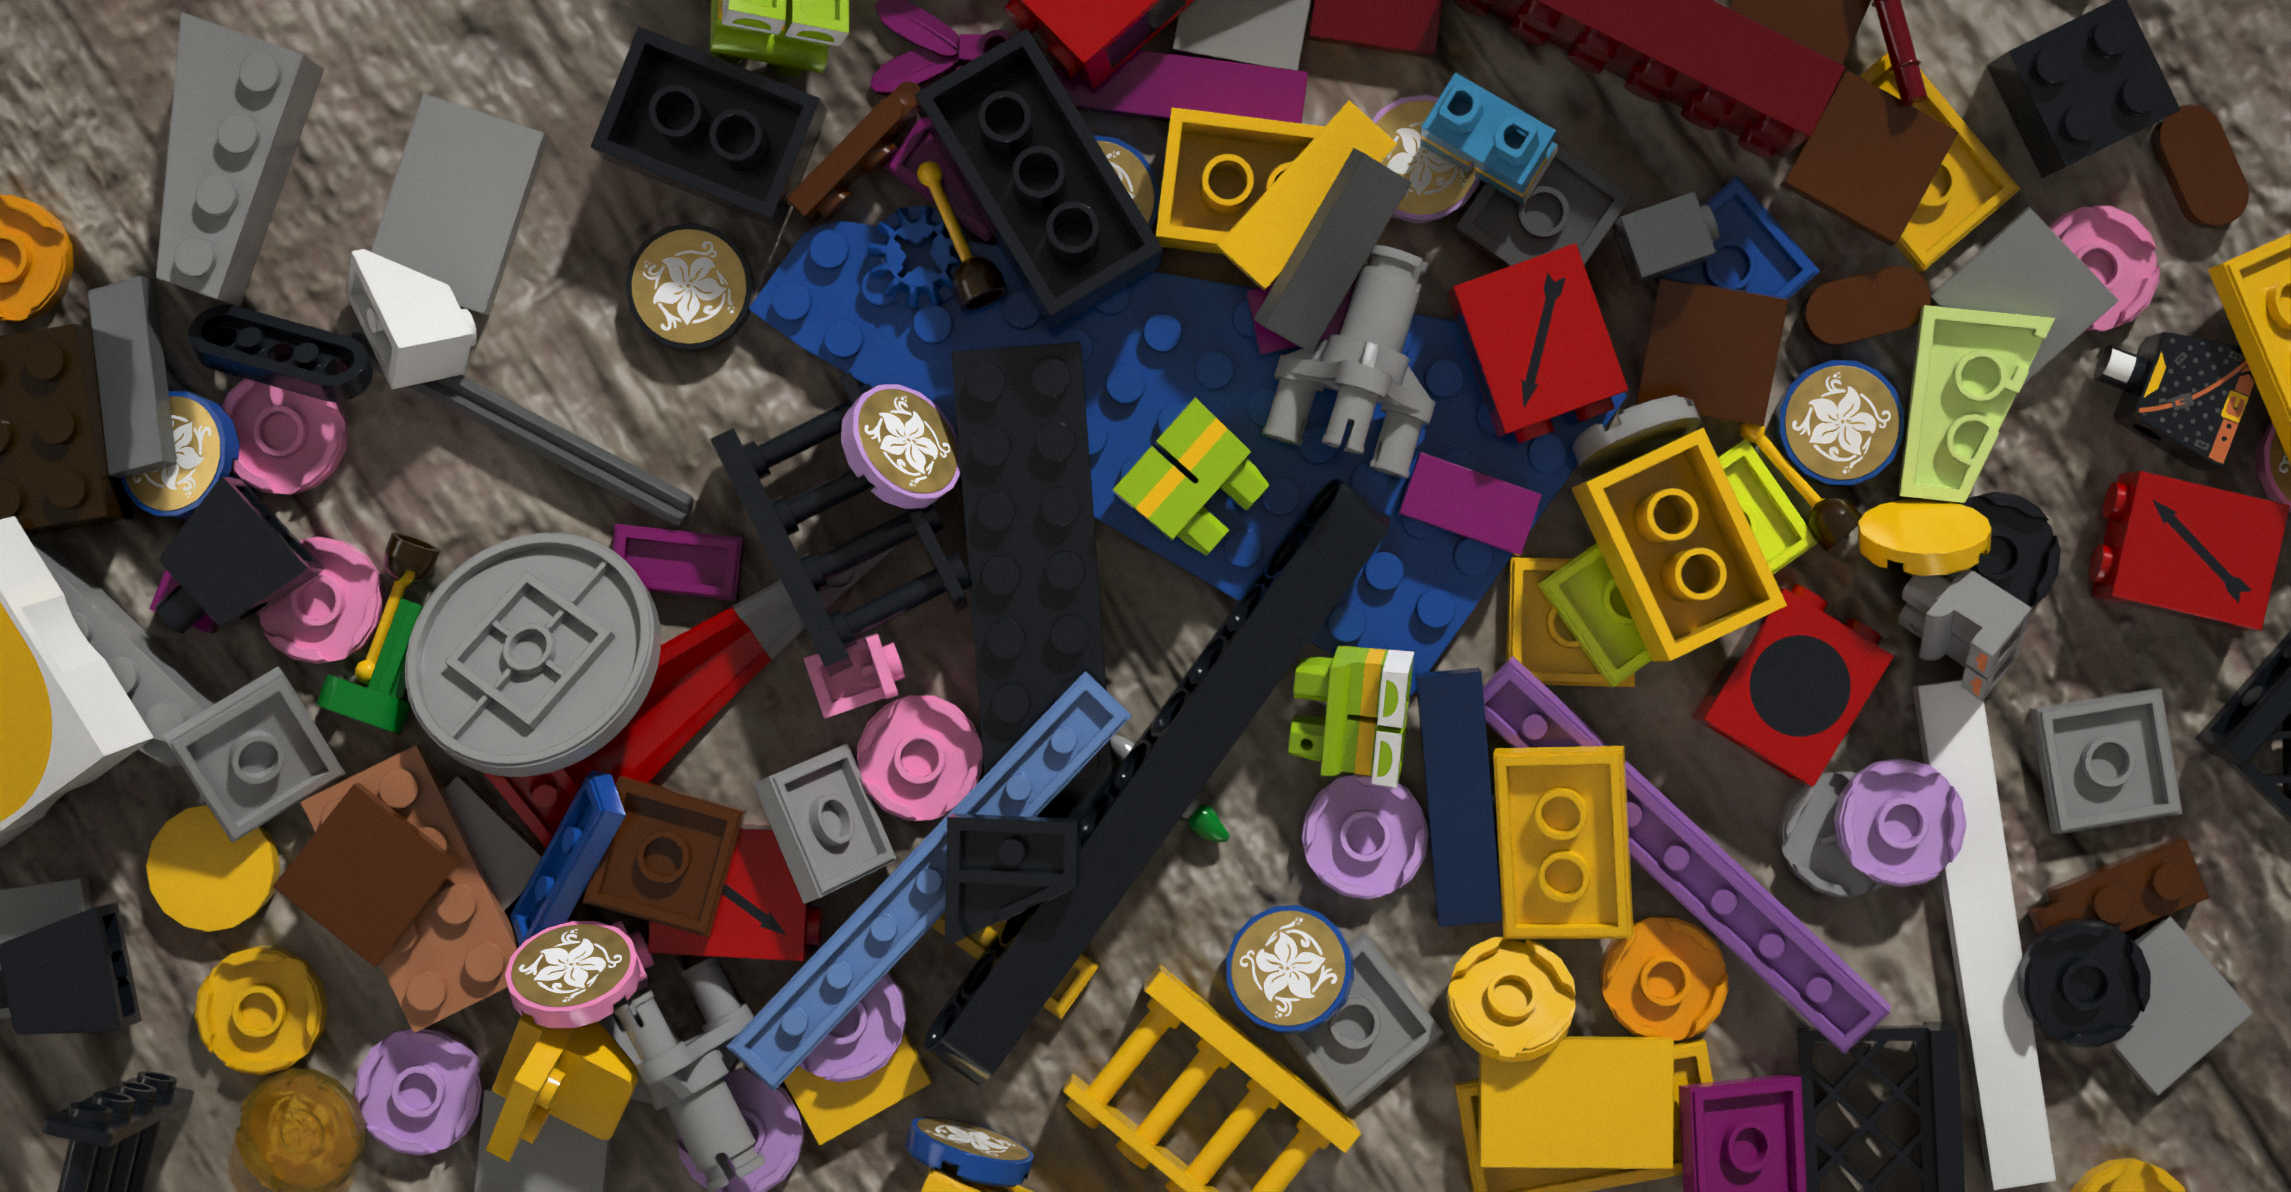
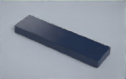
[1415,667,1502,927]

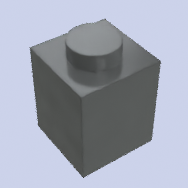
[1612,191,1719,286]

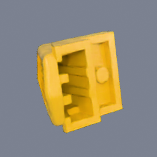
[485,1012,638,1162]

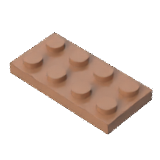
[300,744,519,1033]

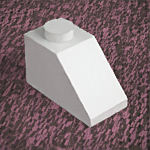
[345,249,477,389]

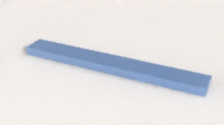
[726,671,1132,1091]

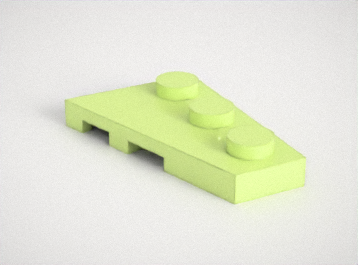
[1898,305,2055,503]

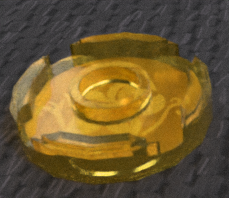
[236,1068,365,1192]

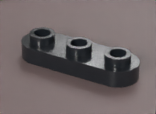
[188,305,373,402]

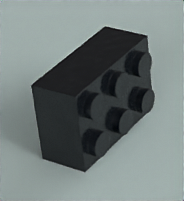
[590,26,828,229]

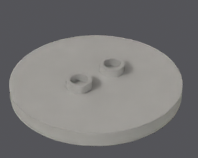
[405,533,661,777]

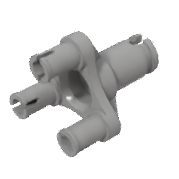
[1261,245,1436,479]
[599,956,766,1192]

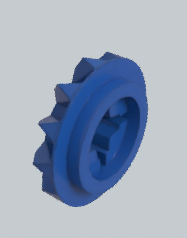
[868,205,970,308]

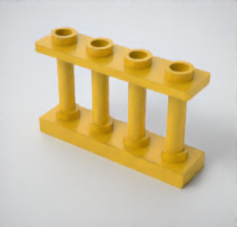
[1063,964,1361,1192]

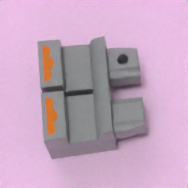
[1898,569,2032,702]

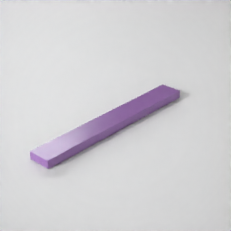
[1483,656,1891,1054]

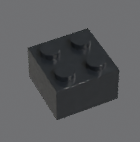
[1987,0,2181,178]

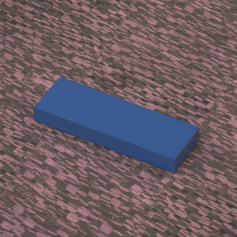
[510,770,626,947]

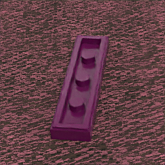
[1052,50,1308,124]

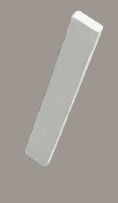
[1912,679,2056,1190]

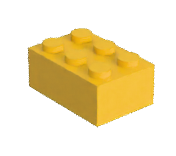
[1155,107,1325,254]
[1571,427,1787,662]

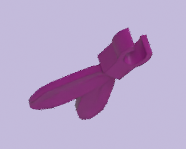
[870,0,1012,95]

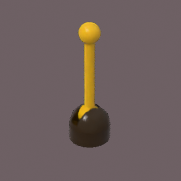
[917,161,1008,311]
[1739,423,1862,552]
[355,533,441,685]

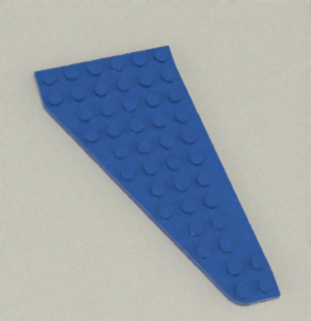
[748,221,1628,697]

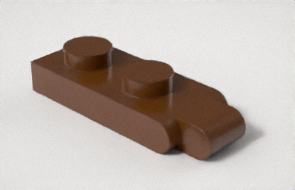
[786,81,921,225]
[2027,837,2209,936]

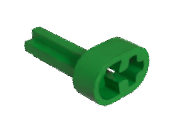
[316,598,424,734]

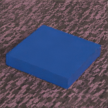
[1654,176,1820,299]

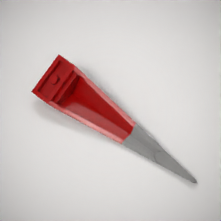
[483,503,936,848]

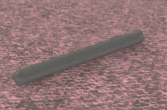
[351,325,695,526]

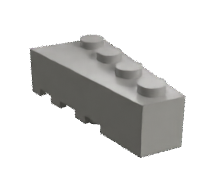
[156,12,324,307]
[31,542,219,767]

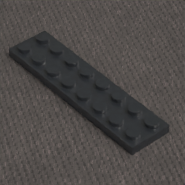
[951,342,1113,819]

